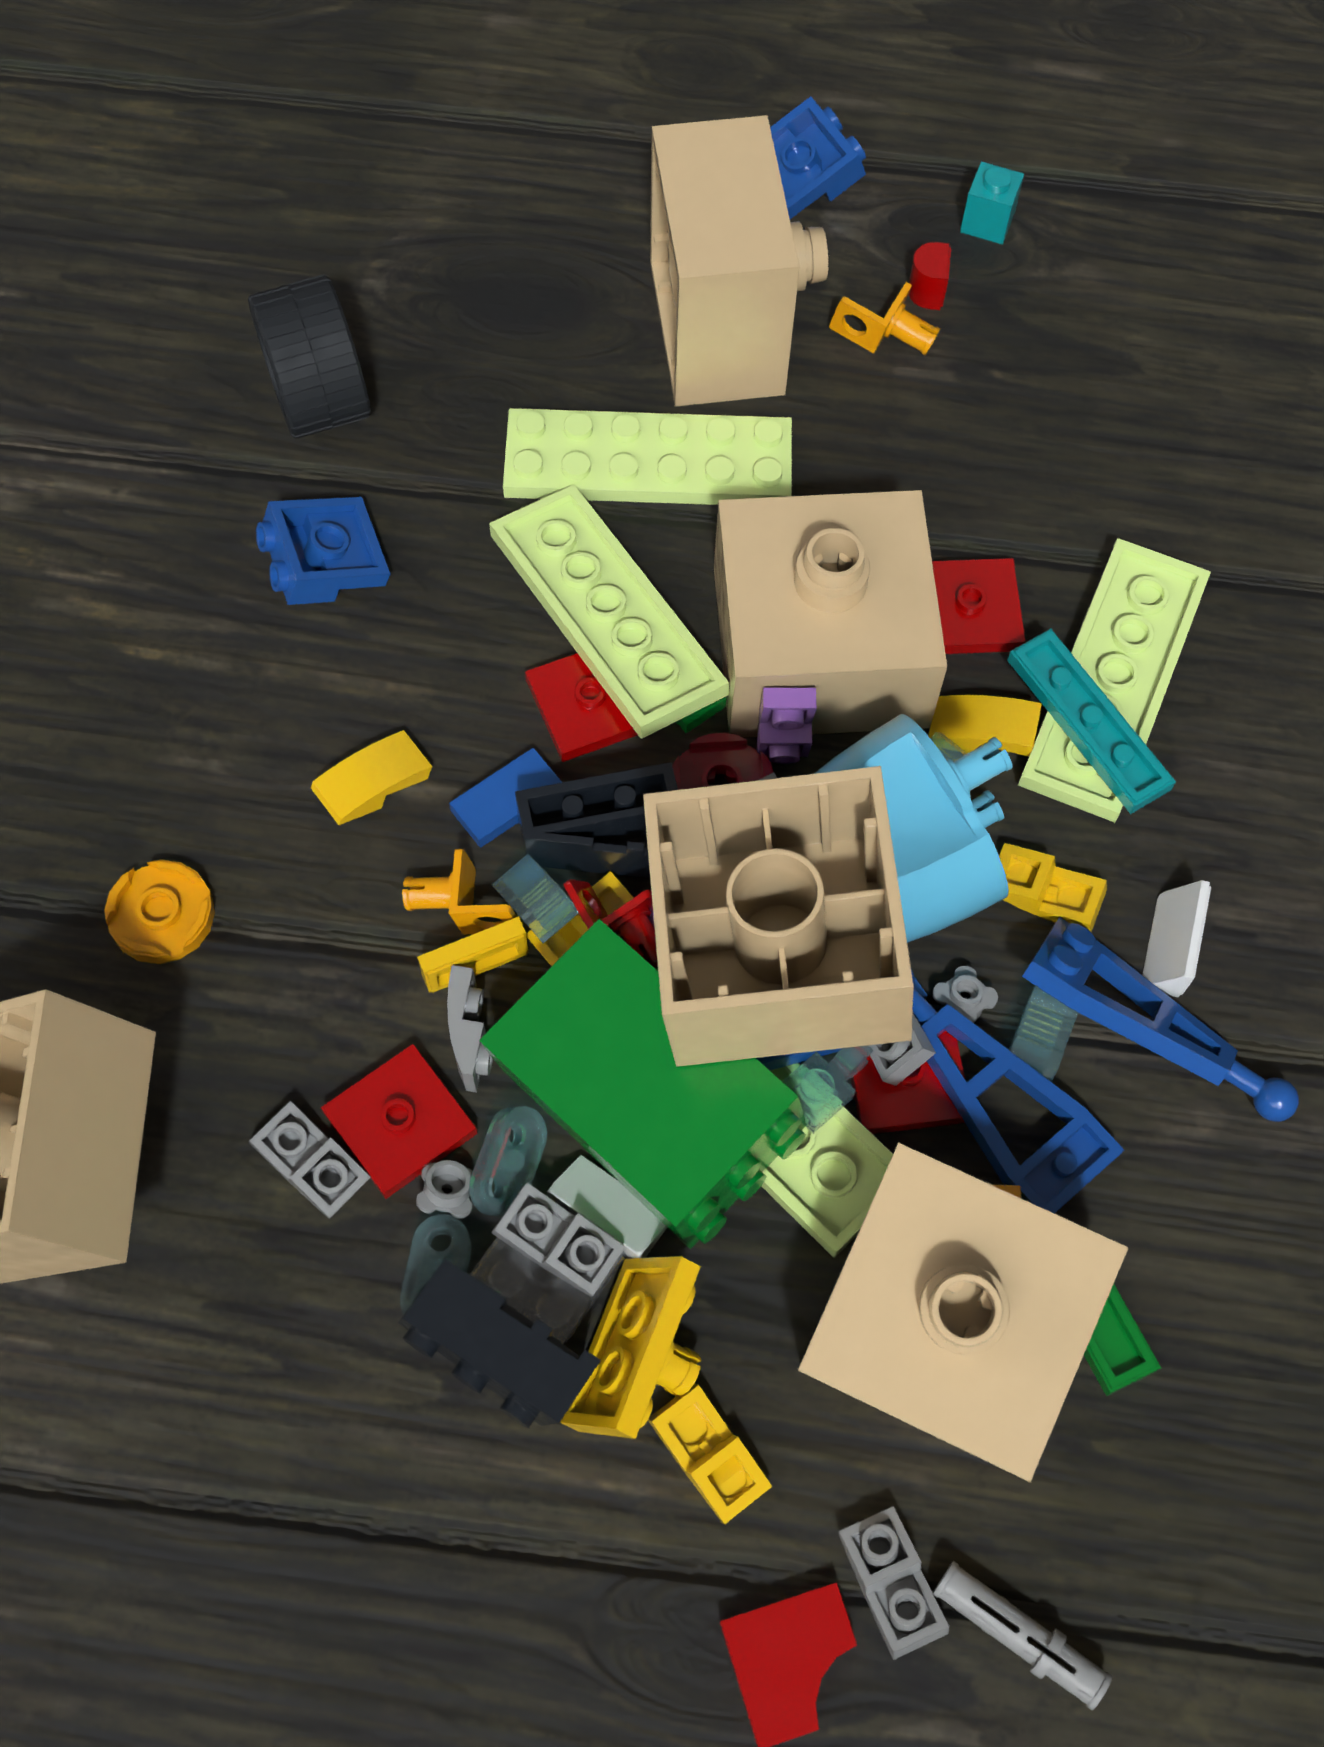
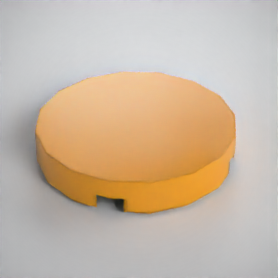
[104,859,215,964]

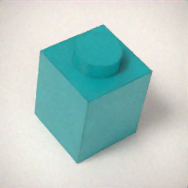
[960,161,1024,245]

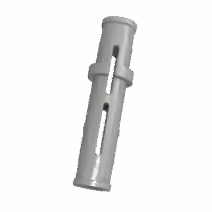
[933,1561,1113,1710]

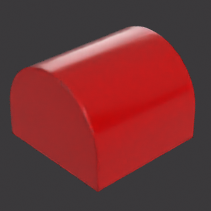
[908,242,951,310]

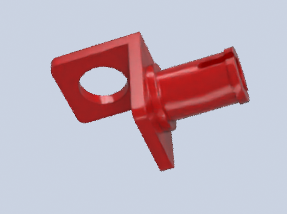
[563,879,658,969]

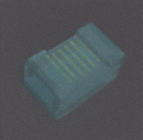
[492,854,579,944]
[1009,985,1079,1081]

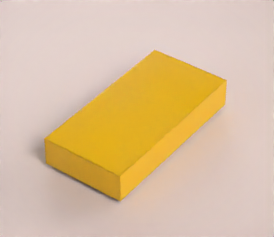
[417,916,529,993]

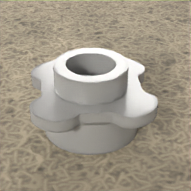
[933,966,998,1023]
[416,1160,477,1218]

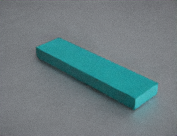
[1007,629,1176,814]

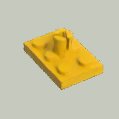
[560,1256,701,1439]

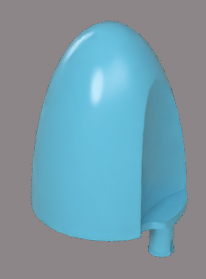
[814,714,1013,943]

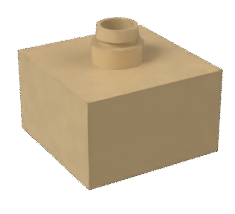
[650,115,828,406]
[714,490,947,738]
[643,766,914,1067]
[0,989,156,1284]
[798,1143,1128,1482]

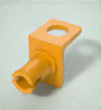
[829,282,940,356]
[402,849,517,934]

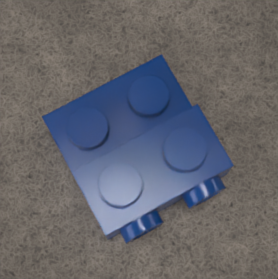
[770,96,867,219]
[256,497,390,605]

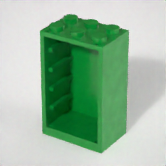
[479,919,807,1249]

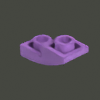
[757,688,817,764]

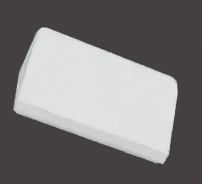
[1142,880,1211,998]
[547,1155,667,1258]

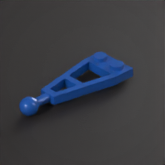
[1022,917,1299,1122]
[911,969,1125,1213]

